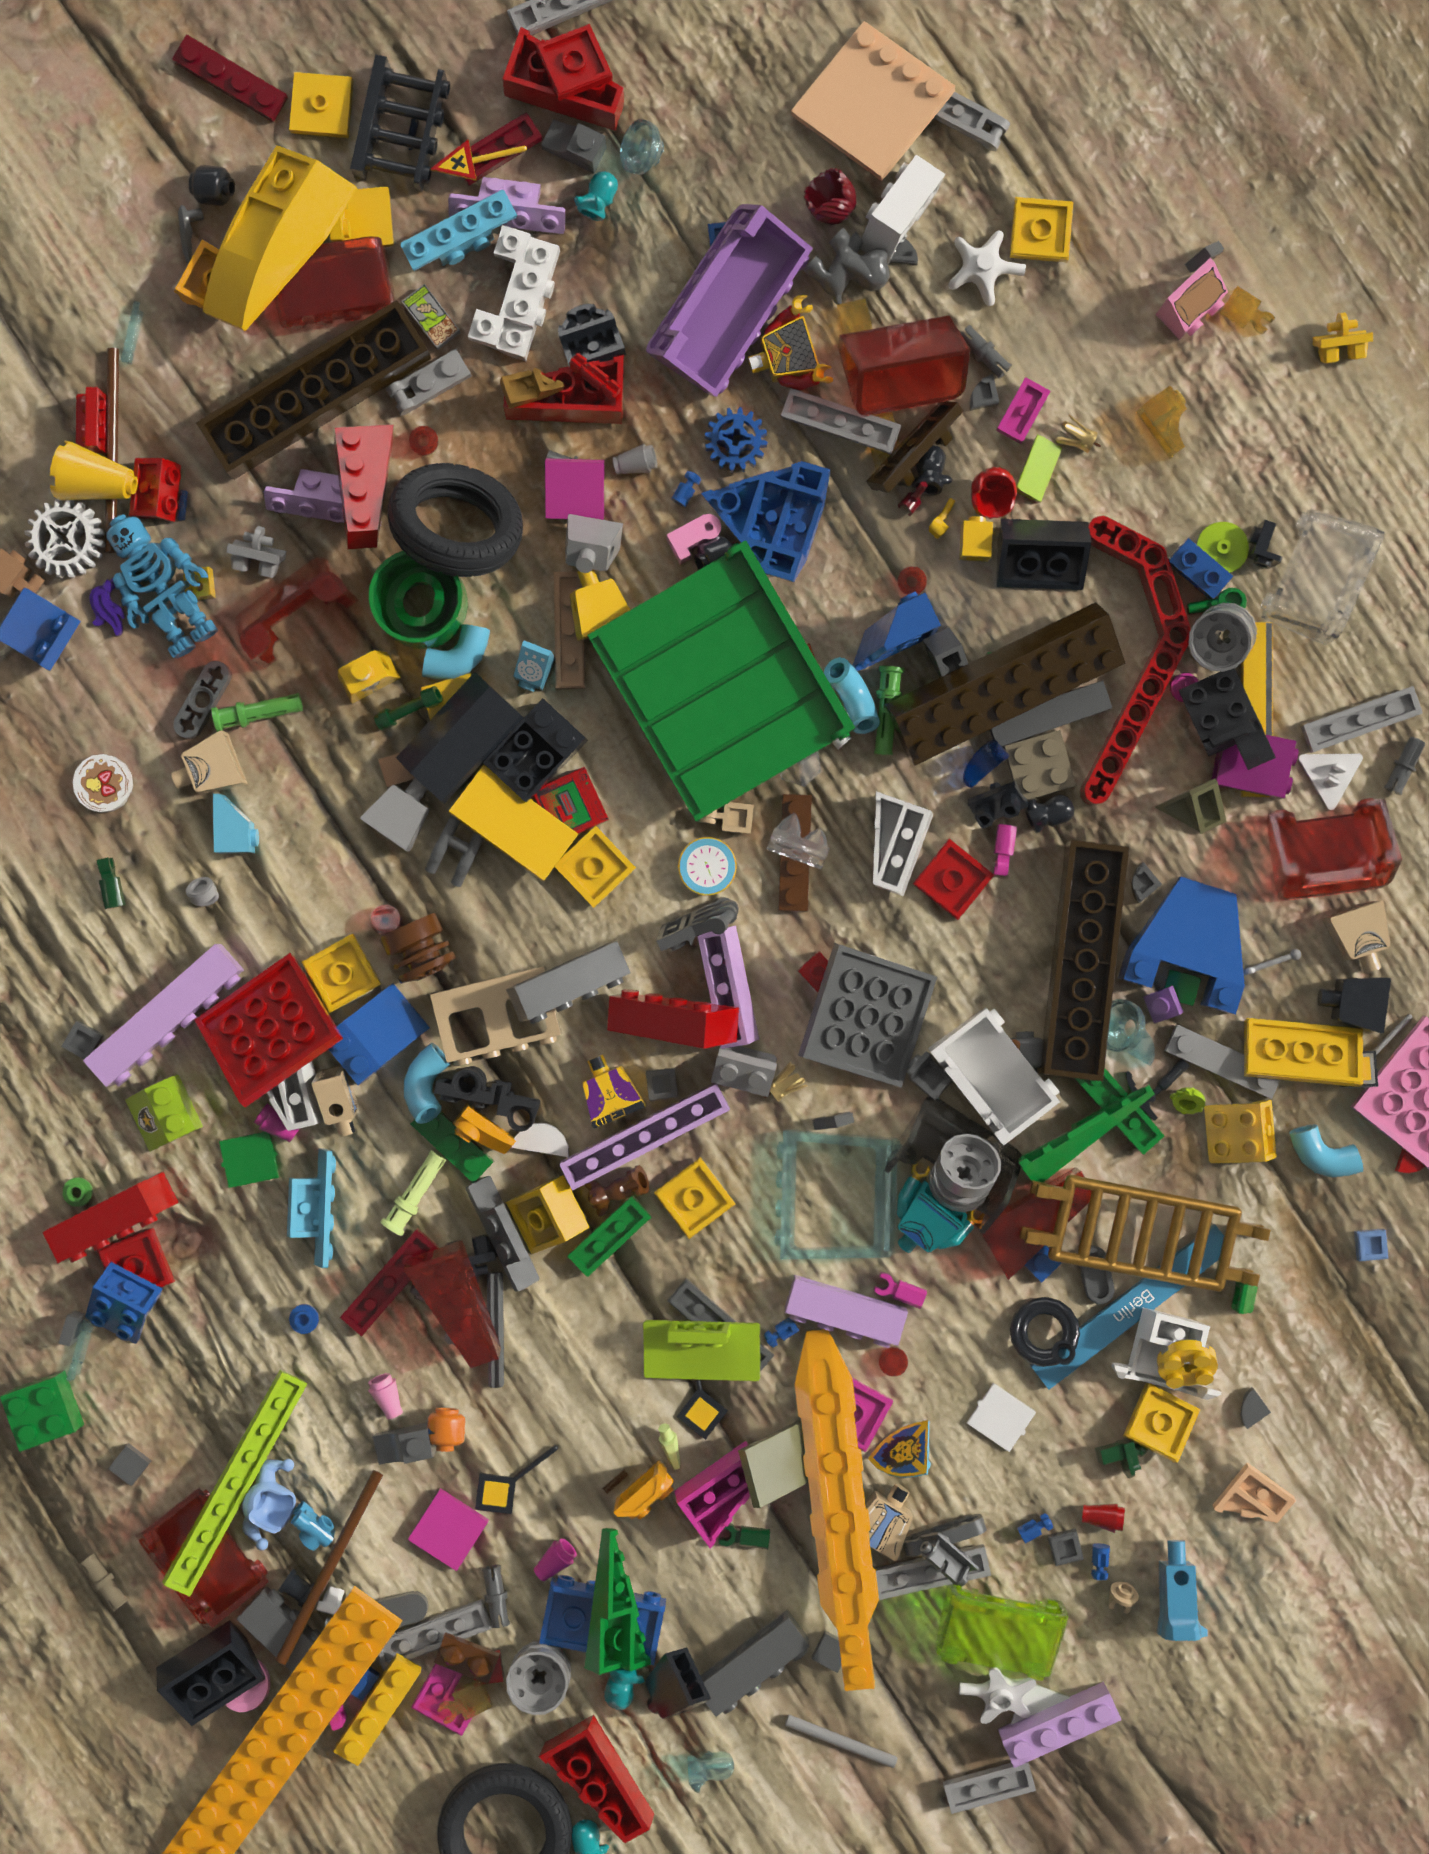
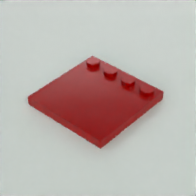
[194,953,343,1108]

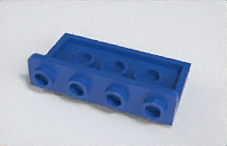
[539,1575,666,1665]

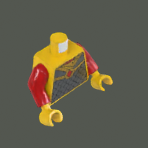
[748,295,833,391]

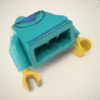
[896,1161,986,1253]

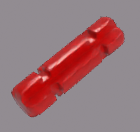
[569,353,621,400]

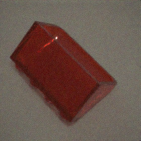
[274,236,396,331]
[838,315,970,416]

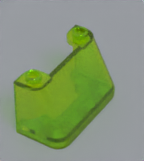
[935,1584,1069,1681]

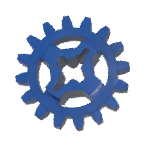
[705,407,768,473]

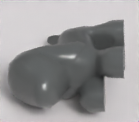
[803,228,890,305]

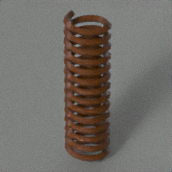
[602,1469,629,1494]

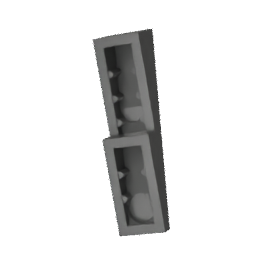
[990,680,1112,748]

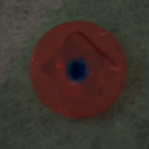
[371,905,400,936]

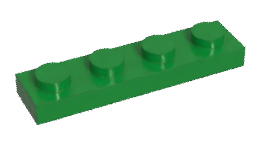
[1074,1068,1165,1155]

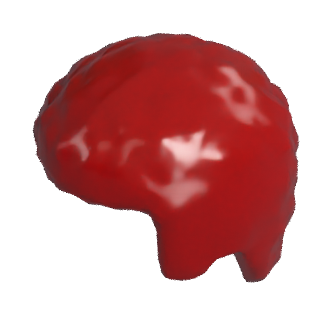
[971,467,1017,519]

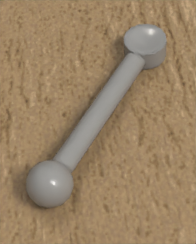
[1243,949,1301,975]

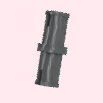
[957,325,1012,379]
[482,1565,510,1628]

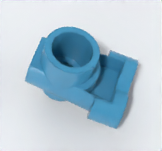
[291,1501,335,1551]

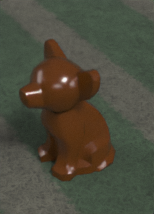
[585,1165,649,1216]

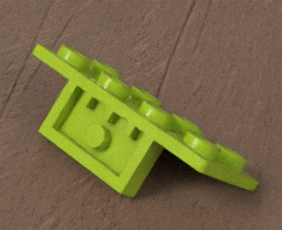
[643,1320,760,1381]

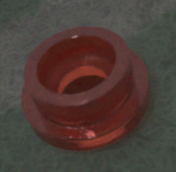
[409,426,439,456]
[897,566,927,595]

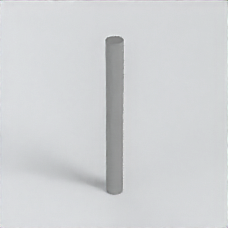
[785,1714,897,1768]

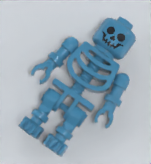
[106,515,218,658]

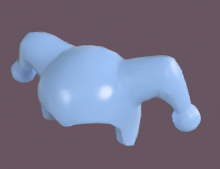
[242,1458,296,1551]

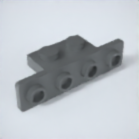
[466,1176,540,1292]

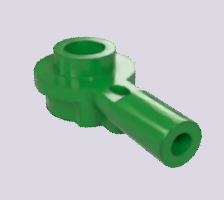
[1187,588,1247,614]

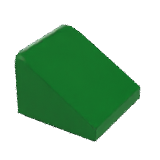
[1164,970,1201,1006]
[1231,1282,1258,1314]

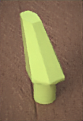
[658,1423,680,1470]

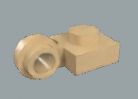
[699,802,754,834]

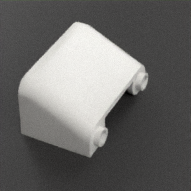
[928,1007,1060,1145]

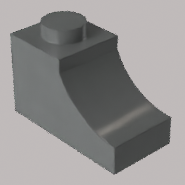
[541,119,607,174]
[923,627,968,678]
[373,1422,436,1465]

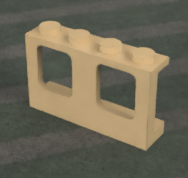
[430,966,563,1066]

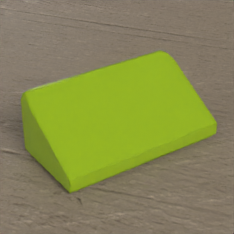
[1016,434,1062,503]

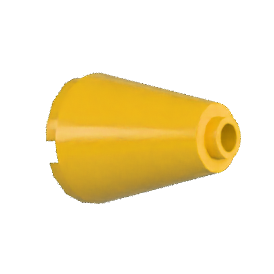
[50,441,138,500]

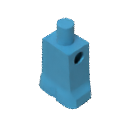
[1157,1540,1208,1641]

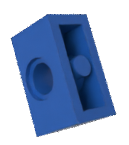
[1169,538,1233,600]

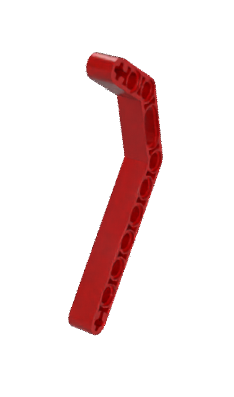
[1080,516,1191,806]

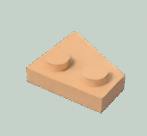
[1213,1463,1296,1523]

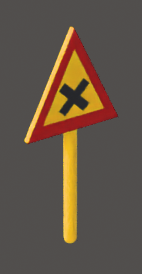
[430,139,527,181]

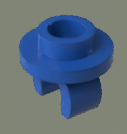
[289,1304,319,1334]

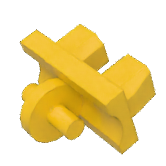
[1312,312,1373,363]

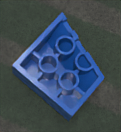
[853,592,941,672]

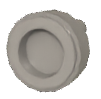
[186,877,219,907]

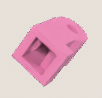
[666,514,721,565]

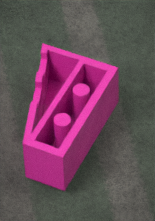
[675,1441,750,1549]

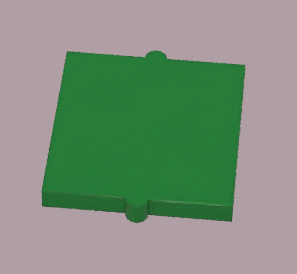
[219,1132,279,1188]

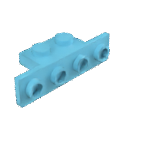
[400,190,518,271]
[287,1148,336,1268]

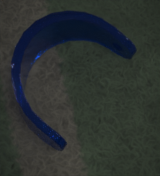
[963,740,1010,788]

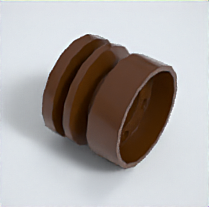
[380,913,456,984]

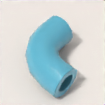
[422,624,490,679]
[824,657,880,734]
[404,1043,450,1124]
[1289,1124,1364,1178]

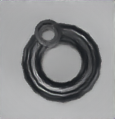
[1010,1297,1080,1367]

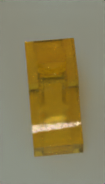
[1136,386,1187,459]

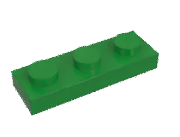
[410,1112,494,1183]
[568,1196,652,1277]

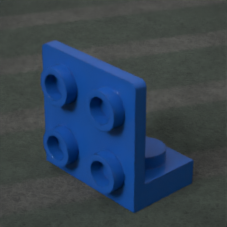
[0,588,81,671]
[85,1262,163,1344]

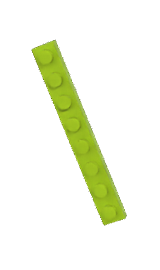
[162,1369,307,1597]

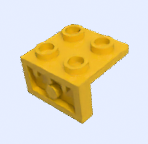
[330,187,394,251]
[1204,1100,1277,1163]

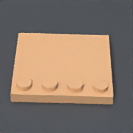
[791,21,955,181]

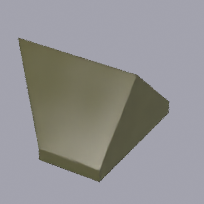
[1155,779,1227,834]

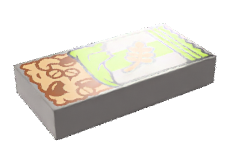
[401,284,461,350]

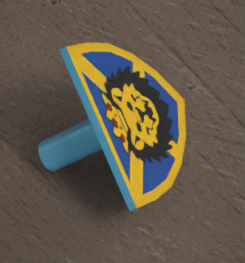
[868,1420,931,1478]

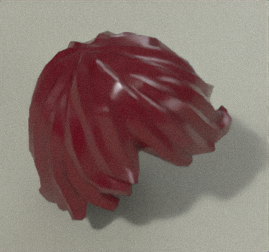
[803,167,857,225]

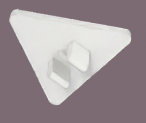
[1298,754,1363,811]

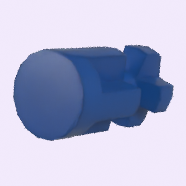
[671,471,701,508]
[764,1317,800,1348]
[1017,1513,1053,1544]
[1091,1543,1110,1580]

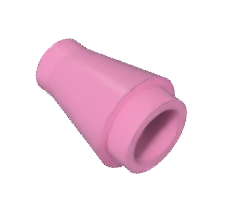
[368,1373,403,1419]

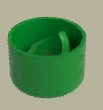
[369,551,468,649]

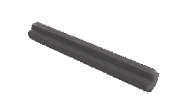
[487,1272,504,1388]

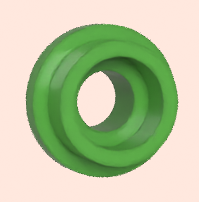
[63,1177,93,1207]

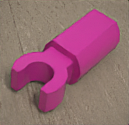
[994,824,1017,876]
[874,1272,927,1309]

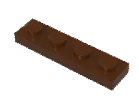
[778,794,812,911]

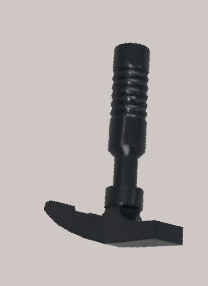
[1125,1059,1190,1121]

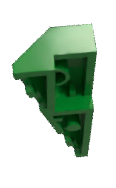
[1019,1084,1155,1183]
[584,1528,651,1675]

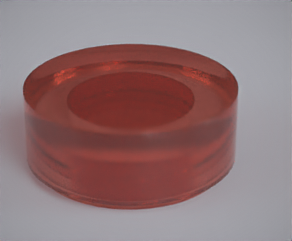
[878,1346,908,1377]

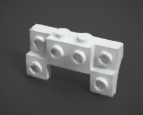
[468,225,560,361]

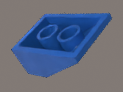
[328,983,430,1085]

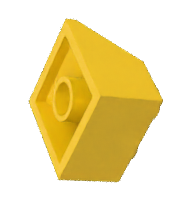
[506,1175,589,1254]

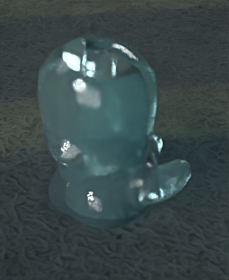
[687,1751,734,1793]

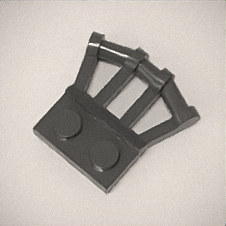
[656,897,739,951]

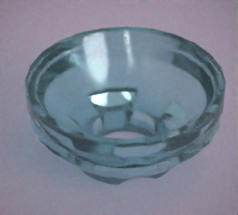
[620,119,664,175]
[1107,999,1145,1052]

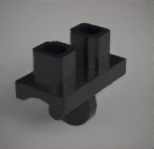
[967,781,1028,829]
[442,1234,498,1285]

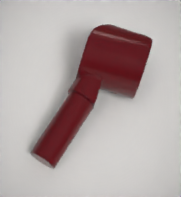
[898,481,927,516]

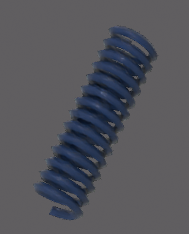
[408,118,419,150]
[177,490,188,521]

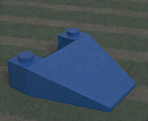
[1118,877,1245,1015]

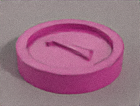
[1170,673,1198,702]

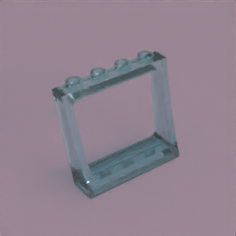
[775,1130,898,1259]

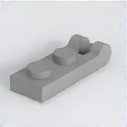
[934,92,1010,151]
[386,349,472,415]

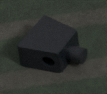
[1317,977,1391,1033]
[645,1647,711,1719]

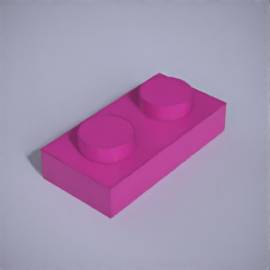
[996,377,1051,444]

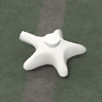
[948,230,1026,306]
[959,1667,1036,1724]

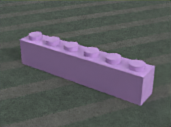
[83,944,244,1087]
[559,1083,730,1191]

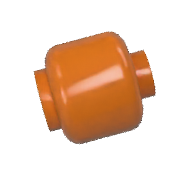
[427,1408,465,1452]

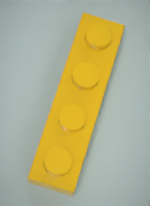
[333,1653,422,1766]

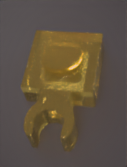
[1219,286,1275,334]
[437,1680,493,1724]

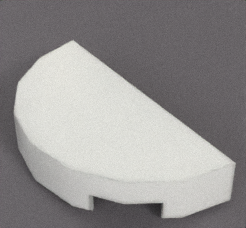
[511,1123,569,1157]

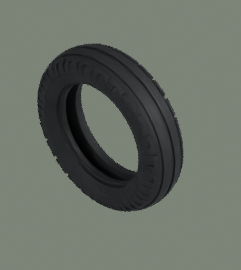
[387,463,523,577]
[437,1763,572,1854]

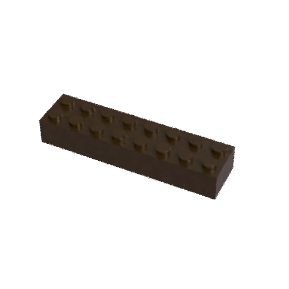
[196,300,432,480]
[885,602,1126,766]
[1039,840,1129,1081]

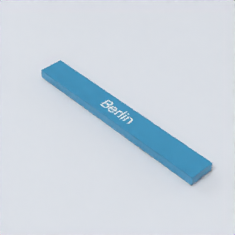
[1030,1224,1224,1390]

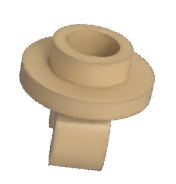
[1109,1582,1139,1614]

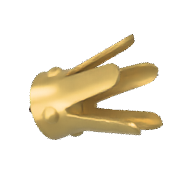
[1056,414,1101,453]
[764,1061,808,1102]

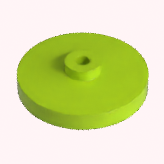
[1196,522,1249,573]

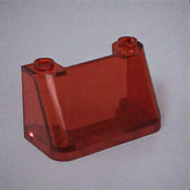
[235,557,359,669]
[1266,798,1402,900]
[135,1487,269,1629]

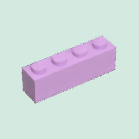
[698,925,759,1049]
[785,1275,908,1348]
[998,1682,1121,1768]

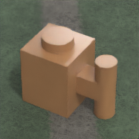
[0,548,45,602]

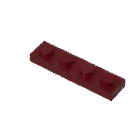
[172,34,288,123]
[340,1228,439,1337]

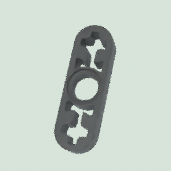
[173,661,232,739]
[903,1514,987,1557]

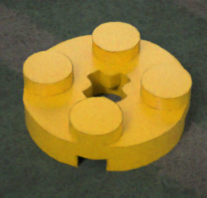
[1157,1340,1218,1389]

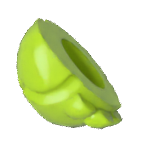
[1170,1087,1206,1114]

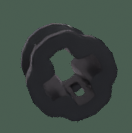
[278,1569,314,1608]

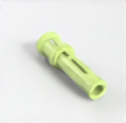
[380,1150,447,1236]

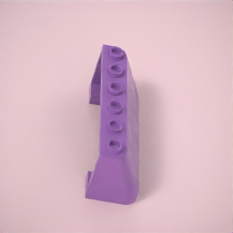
[646,204,813,397]

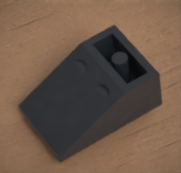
[483,698,588,803]

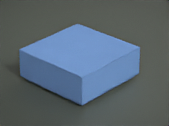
[1354,1229,1389,1261]

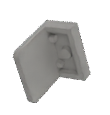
[711,1046,777,1097]

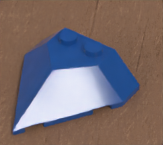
[701,461,830,582]

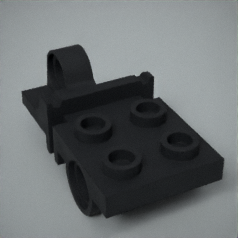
[1179,668,1276,770]
[434,1066,540,1132]

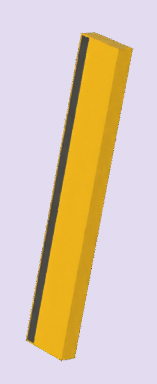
[1241,622,1273,797]

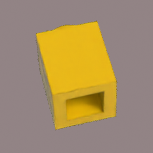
[959,516,993,562]

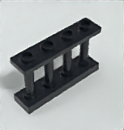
[350,54,450,192]

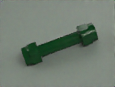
[374,686,443,730]

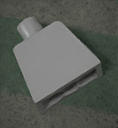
[565,514,623,573]
[360,778,430,852]

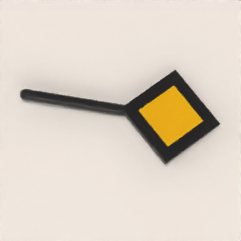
[676,1380,728,1440]
[475,1445,558,1514]

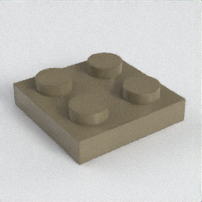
[1003,730,1076,800]

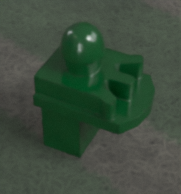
[1095,1438,1148,1478]

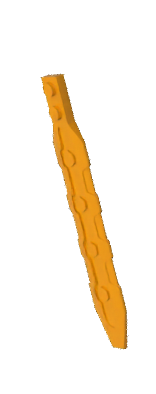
[794,1329,879,1691]

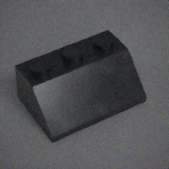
[996,519,1092,590]
[156,1620,265,1726]

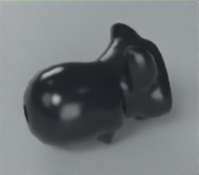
[911,445,953,496]
[1024,795,1075,834]

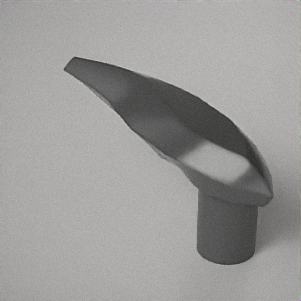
[178,205,204,263]

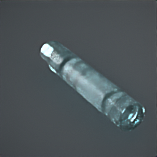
[120,301,143,364]
[66,1320,94,1381]

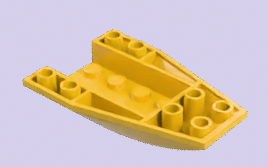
[203,145,357,331]

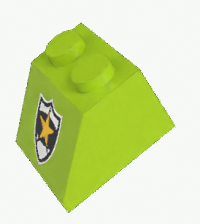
[125,1075,203,1152]

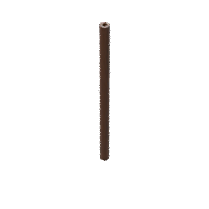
[105,348,119,553]
[275,1470,383,1665]

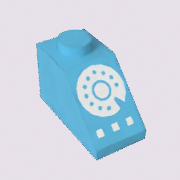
[513,640,555,692]
[213,794,259,853]

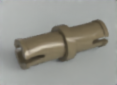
[78,1553,129,1612]

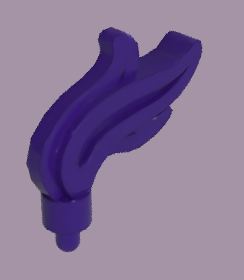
[89,578,126,636]

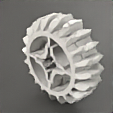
[24,499,105,578]

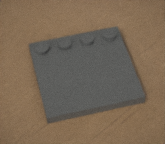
[798,943,937,1088]

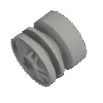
[1189,603,1257,672]
[929,1134,1001,1212]
[506,1641,571,1715]

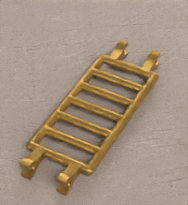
[1019,1175,1271,1292]

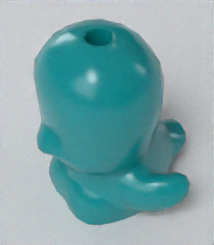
[574,171,618,221]
[604,1668,645,1710]
[571,1819,609,1854]

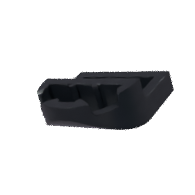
[558,304,627,365]

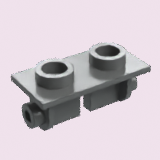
[919,1532,979,1587]

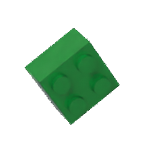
[0,1370,84,1452]

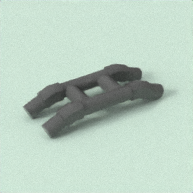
[425,777,484,887]

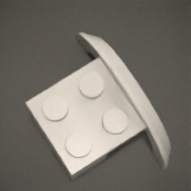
[1111,1307,1221,1400]

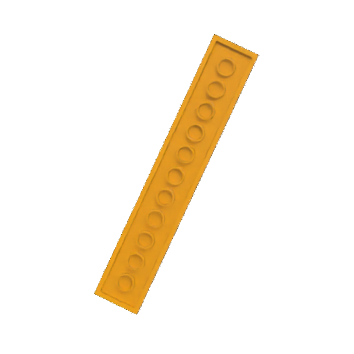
[162,1586,403,1854]

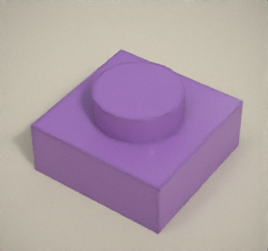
[1143,985,1184,1024]

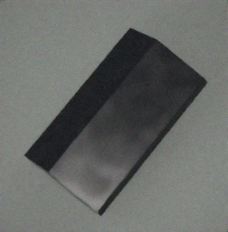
[396,672,524,804]

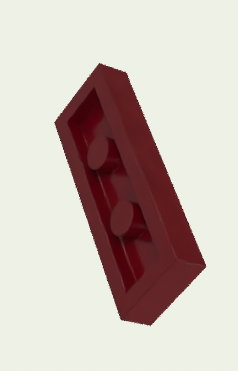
[464,112,543,186]

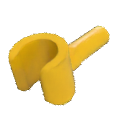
[929,498,956,539]

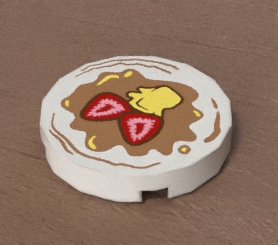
[73,754,133,813]

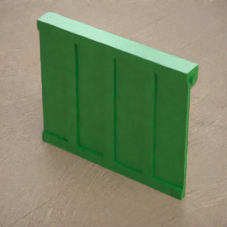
[587,540,855,822]

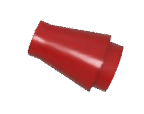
[1082,1503,1125,1533]

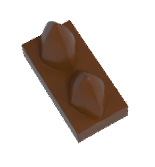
[434,1632,500,1684]

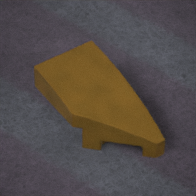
[500,367,564,408]

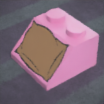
[1156,258,1228,340]

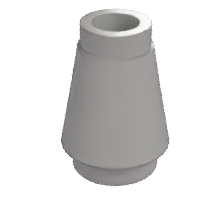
[613,444,657,474]

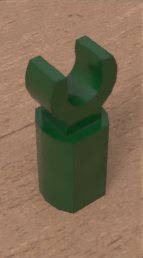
[97,857,126,909]
[719,1523,770,1550]

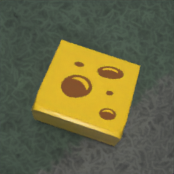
[183,566,216,600]

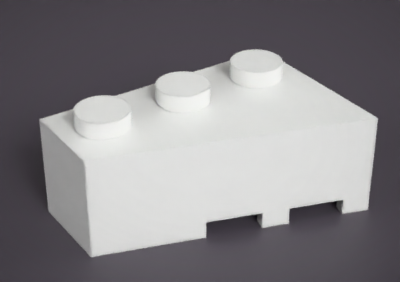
[860,155,945,264]
[873,791,933,896]
[267,1061,324,1131]

